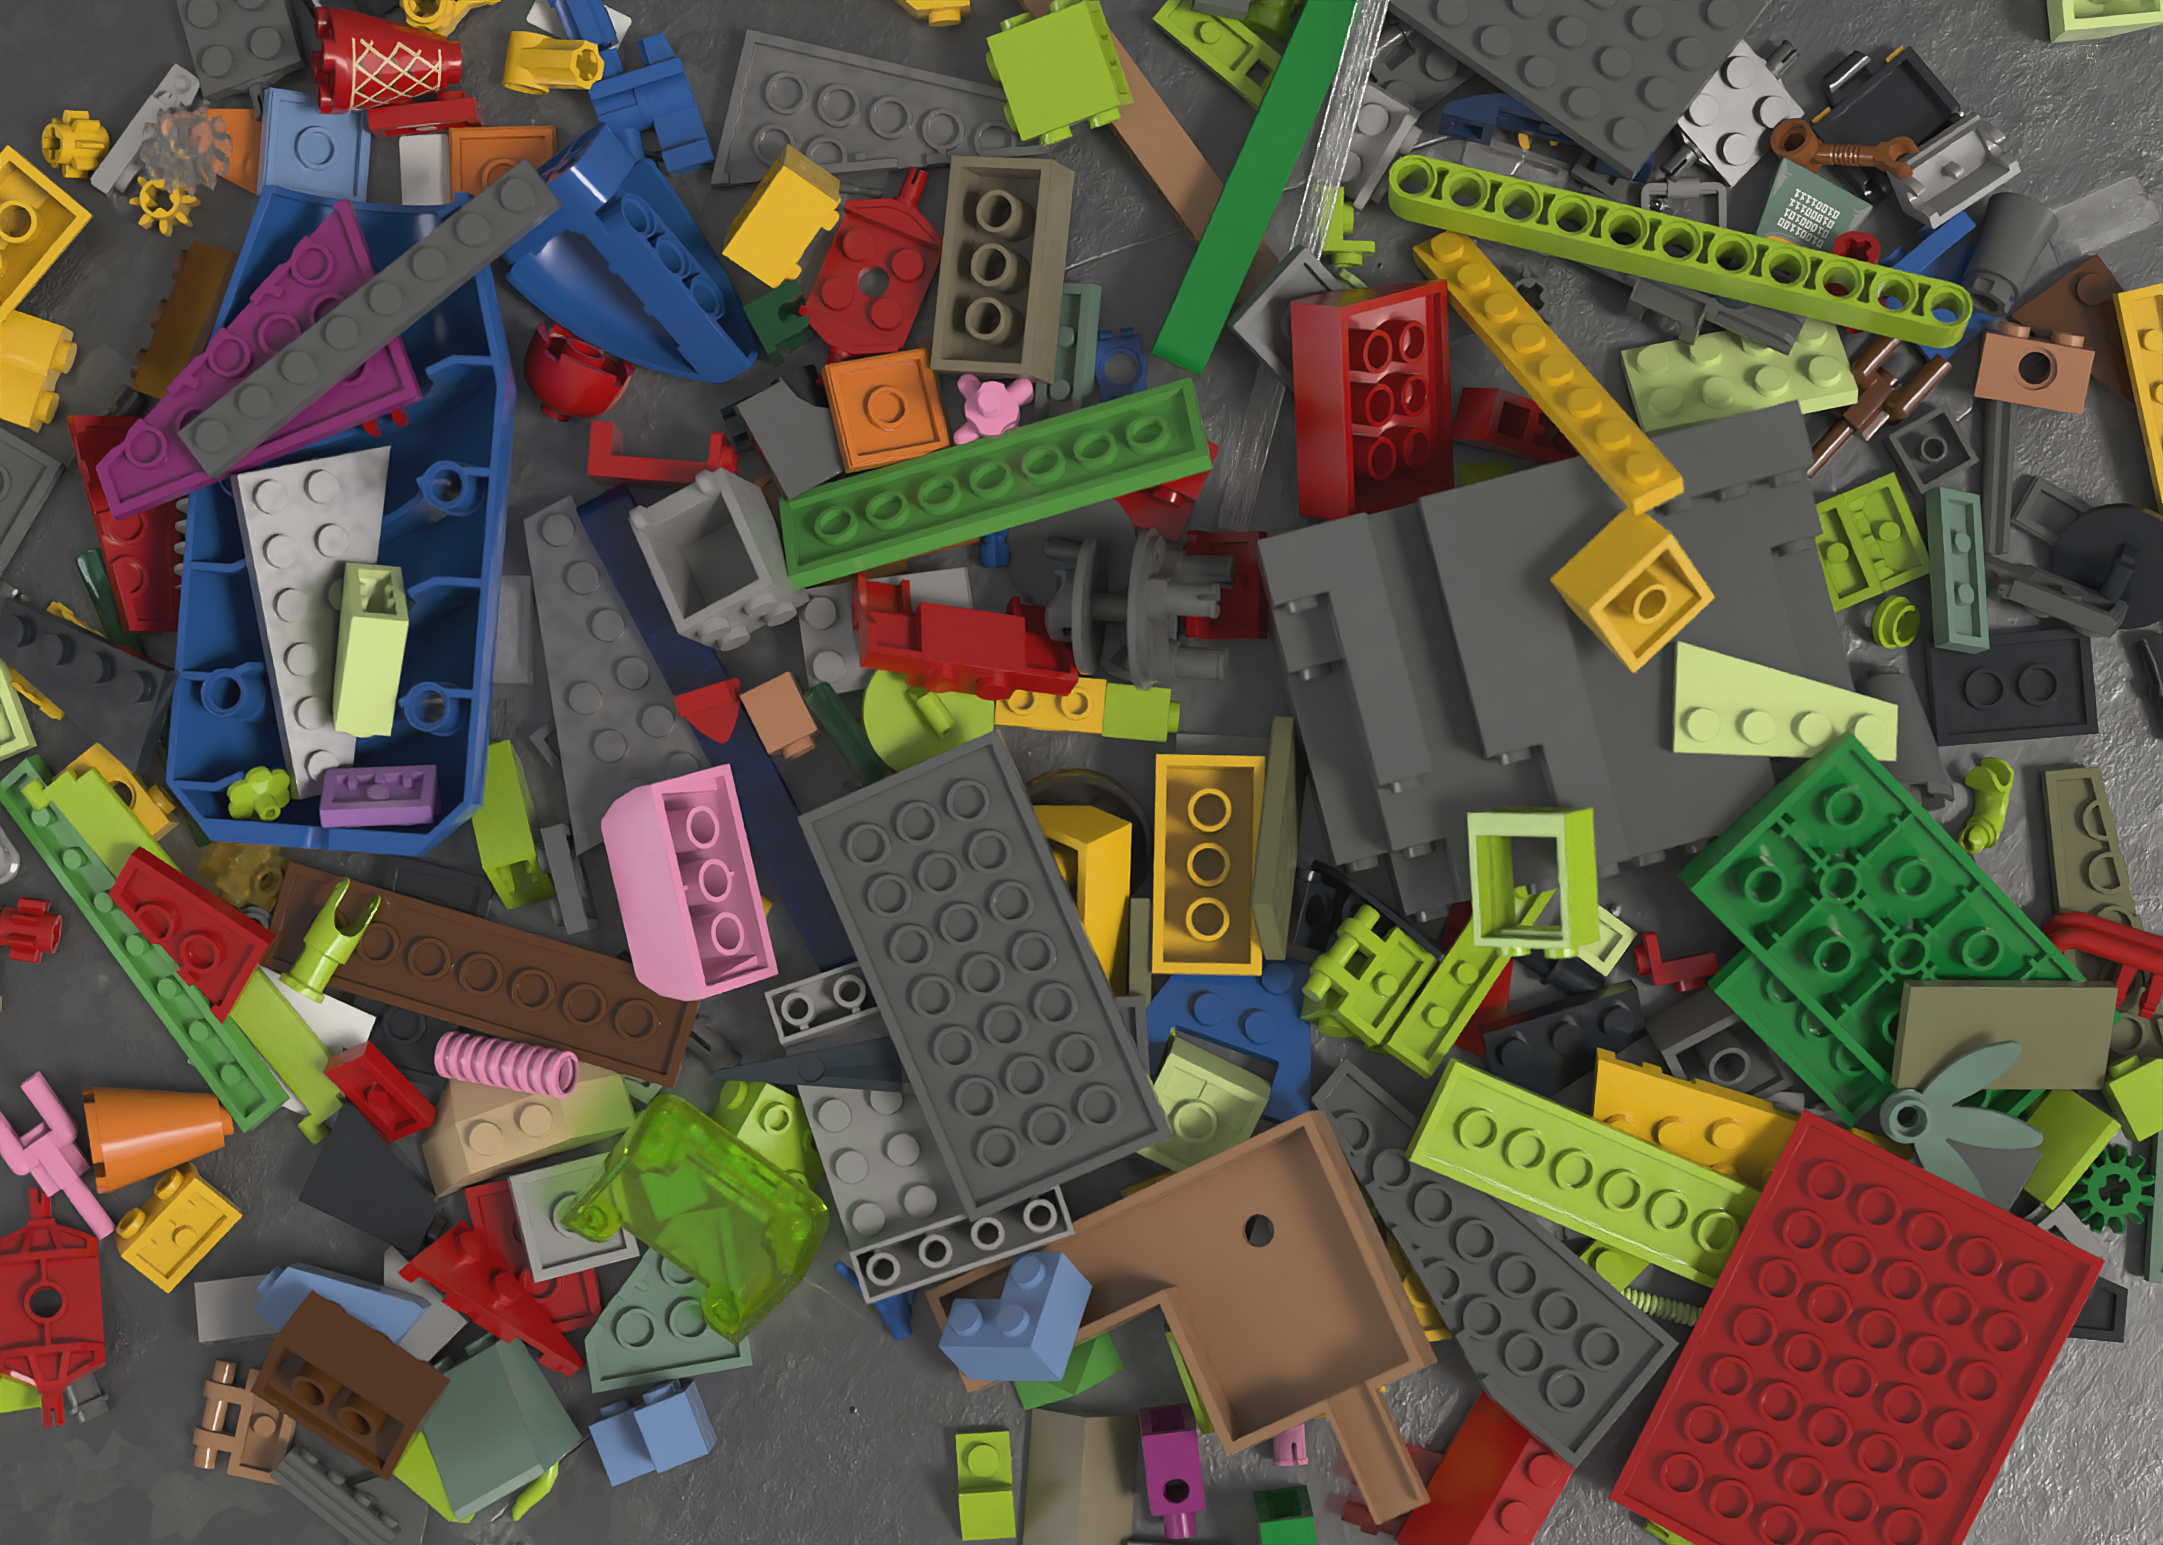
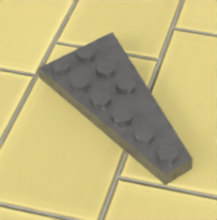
[710,29,1050,188]
[230,445,391,799]
[523,495,713,856]

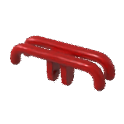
[2040,910,2163,1019]

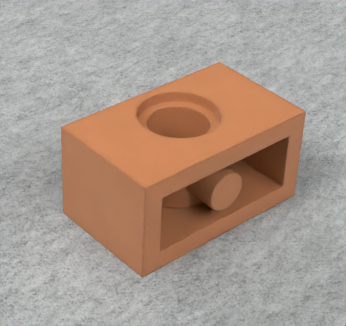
[1972,321,2095,415]
[740,671,825,761]

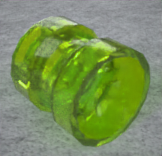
[1239,0,1304,42]

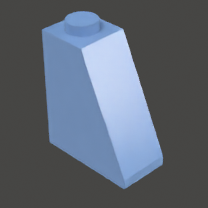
[253,1262,432,1345]

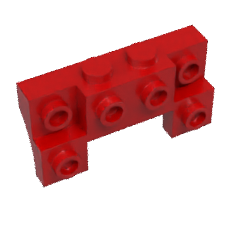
[852,573,1078,701]

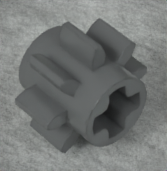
[1504,266,1562,326]

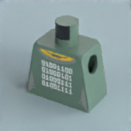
[1751,158,1874,277]

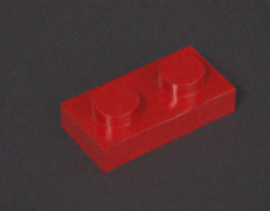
[367,91,483,139]
[323,1041,438,1142]

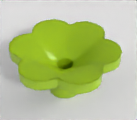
[227,766,291,822]

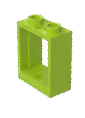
[1467,806,1600,958]

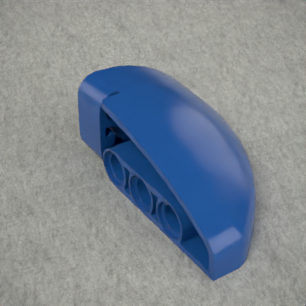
[500,122,760,383]

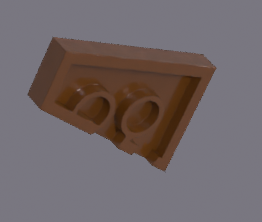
[2007,254,2137,412]

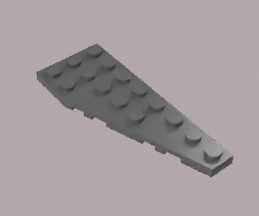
[1309,1058,1679,1470]

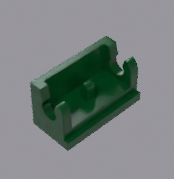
[743,279,815,367]

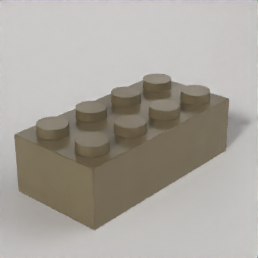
[930,155,1075,384]

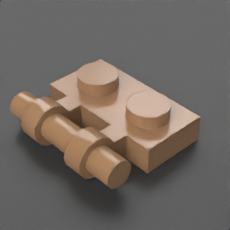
[192,1358,296,1485]

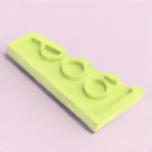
[1671,641,1898,761]

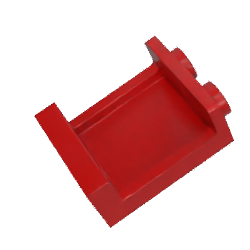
[587,421,739,491]

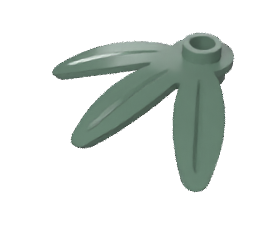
[1879,1040,2043,1200]

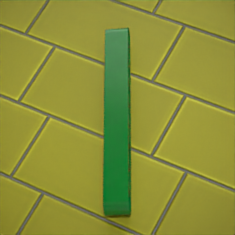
[1150,0,1367,377]

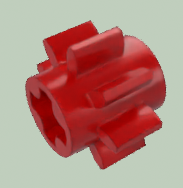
[0,897,62,963]

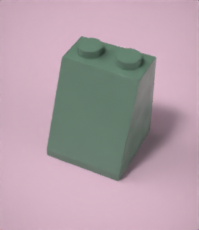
[423,1331,582,1522]

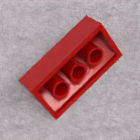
[1393,1388,1575,1545]

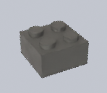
[1882,403,1980,497]

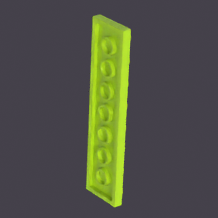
[1405,1057,1763,1289]

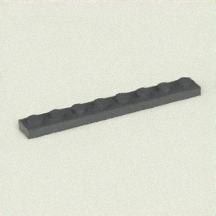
[178,158,563,479]

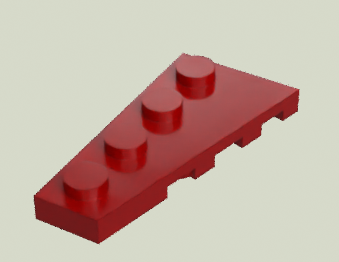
[66,415,181,633]

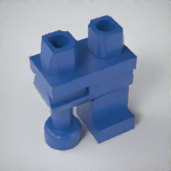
[588,33,716,177]

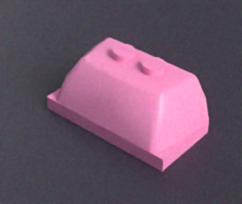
[601,763,779,1001]

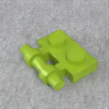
[1302,904,1438,1047]

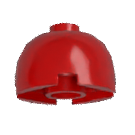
[523,322,635,422]

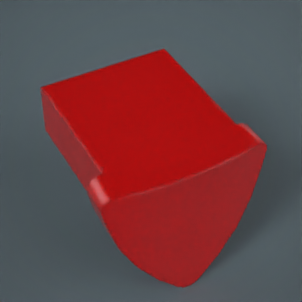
[673,677,741,744]

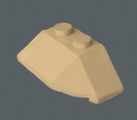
[421,1061,638,1197]

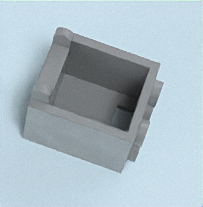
[628,468,810,651]

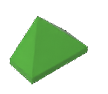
[1013,1332,1124,1411]

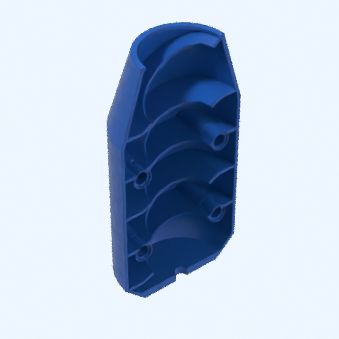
[166,185,517,857]

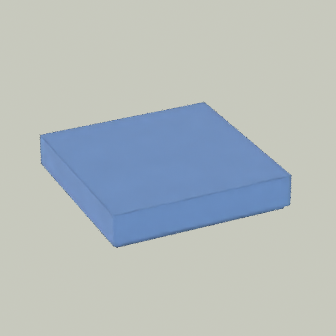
[256,87,373,202]

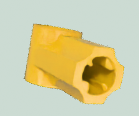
[501,31,604,95]

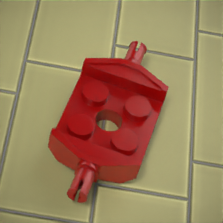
[798,166,943,389]
[0,1187,106,1428]

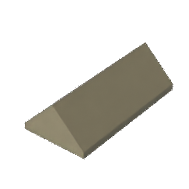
[1023,1407,1139,1545]

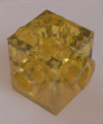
[196,841,291,912]

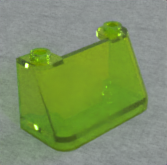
[560,1093,830,1346]

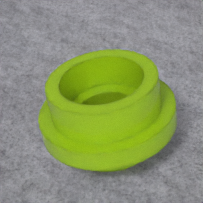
[1871,595,1920,649]

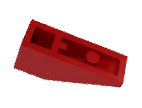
[1451,387,1582,465]

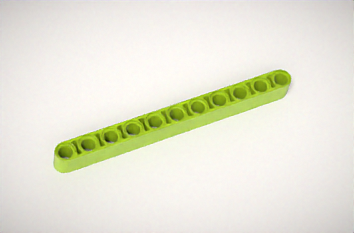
[1388,154,1973,349]

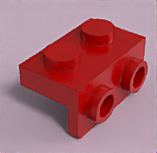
[1181,530,1267,641]

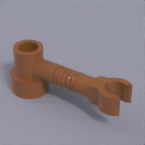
[1770,118,1920,178]

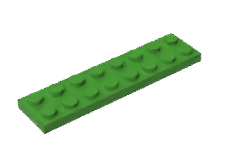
[778,377,1213,589]

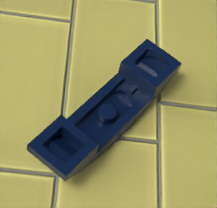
[1438,93,1656,184]

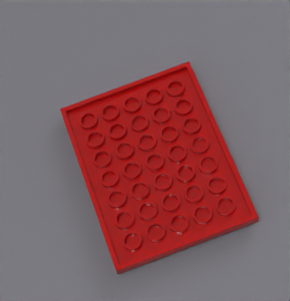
[1609,1109,2106,1545]

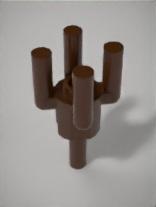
[1806,335,1952,479]

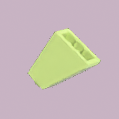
[332,562,409,737]

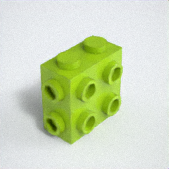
[986,0,1134,147]

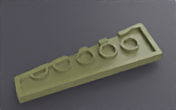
[2041,766,2163,1093]

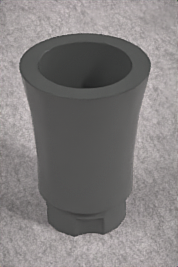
[1961,192,2059,318]

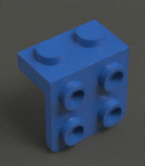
[1878,210,2014,361]

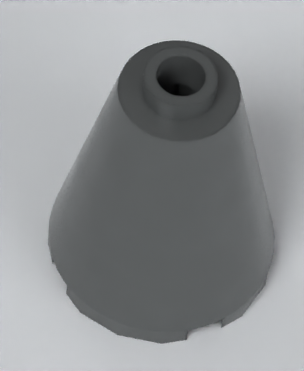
[1856,666,1955,812]

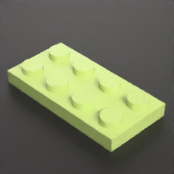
[1621,317,1858,438]

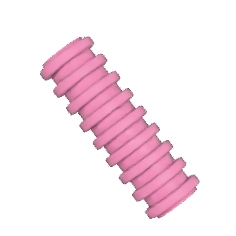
[434,1030,579,1100]

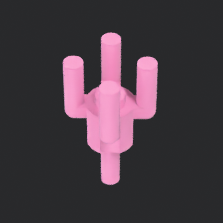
[953,374,1035,446]
[0,1071,117,1240]

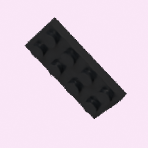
[342,854,495,1089]

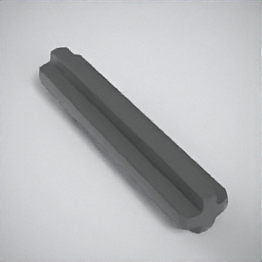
[1980,399,2017,556]

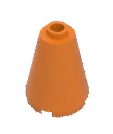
[82,1086,234,1194]

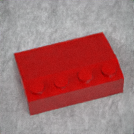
[1290,279,1454,520]

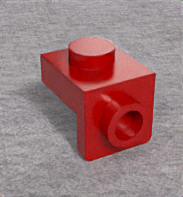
[1633,931,1719,992]

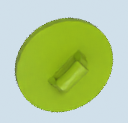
[861,669,995,773]

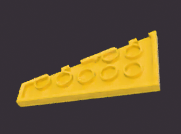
[1590,1047,1913,1190]

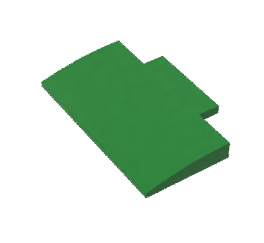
[1677,730,2122,1127]

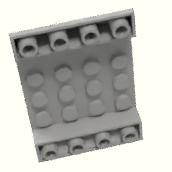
[764,961,1075,1305]

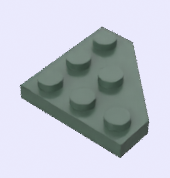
[583,1204,753,1393]

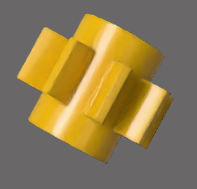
[41,110,110,178]
[129,167,201,237]

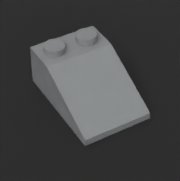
[797,567,973,699]

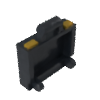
[1810,45,1966,209]

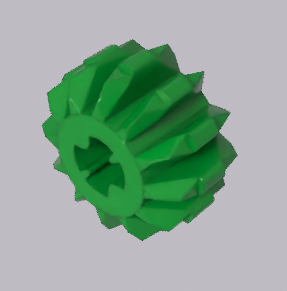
[2062,1143,2155,1234]

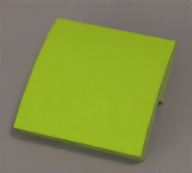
[1815,472,1930,613]

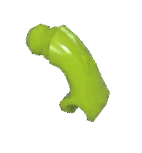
[1958,757,2014,854]

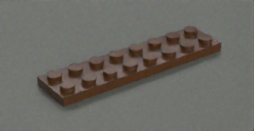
[259,861,702,1089]

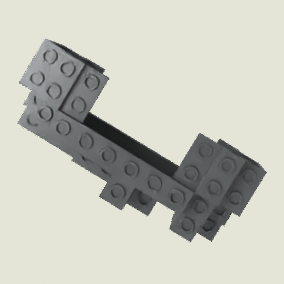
[1253,399,1856,923]

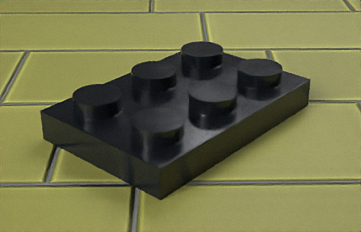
[1925,628,2099,747]

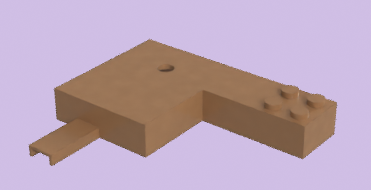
[925,1110,1438,1525]

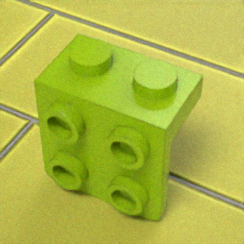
[692,1064,824,1215]

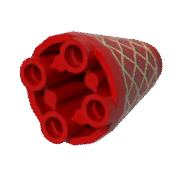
[312,6,462,115]

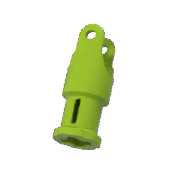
[279,877,381,1004]

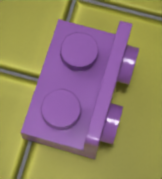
[319,765,442,828]

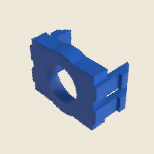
[1094,327,1147,403]

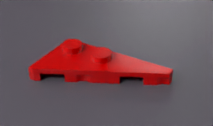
[398,1220,586,1378]

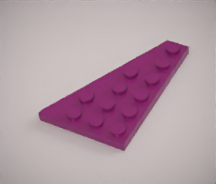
[95,198,424,521]

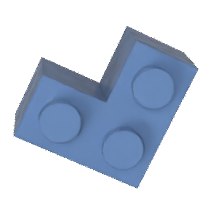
[939,1252,1092,1381]
[588,1378,717,1487]

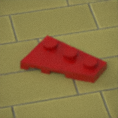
[108,846,277,1024]

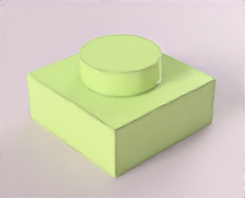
[1576,905,1638,977]

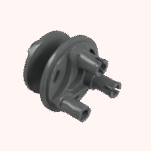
[1045,527,1236,691]

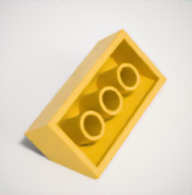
[0,145,93,326]
[1033,806,1132,996]

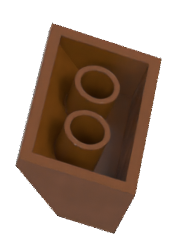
[130,240,239,402]
[250,1290,451,1481]

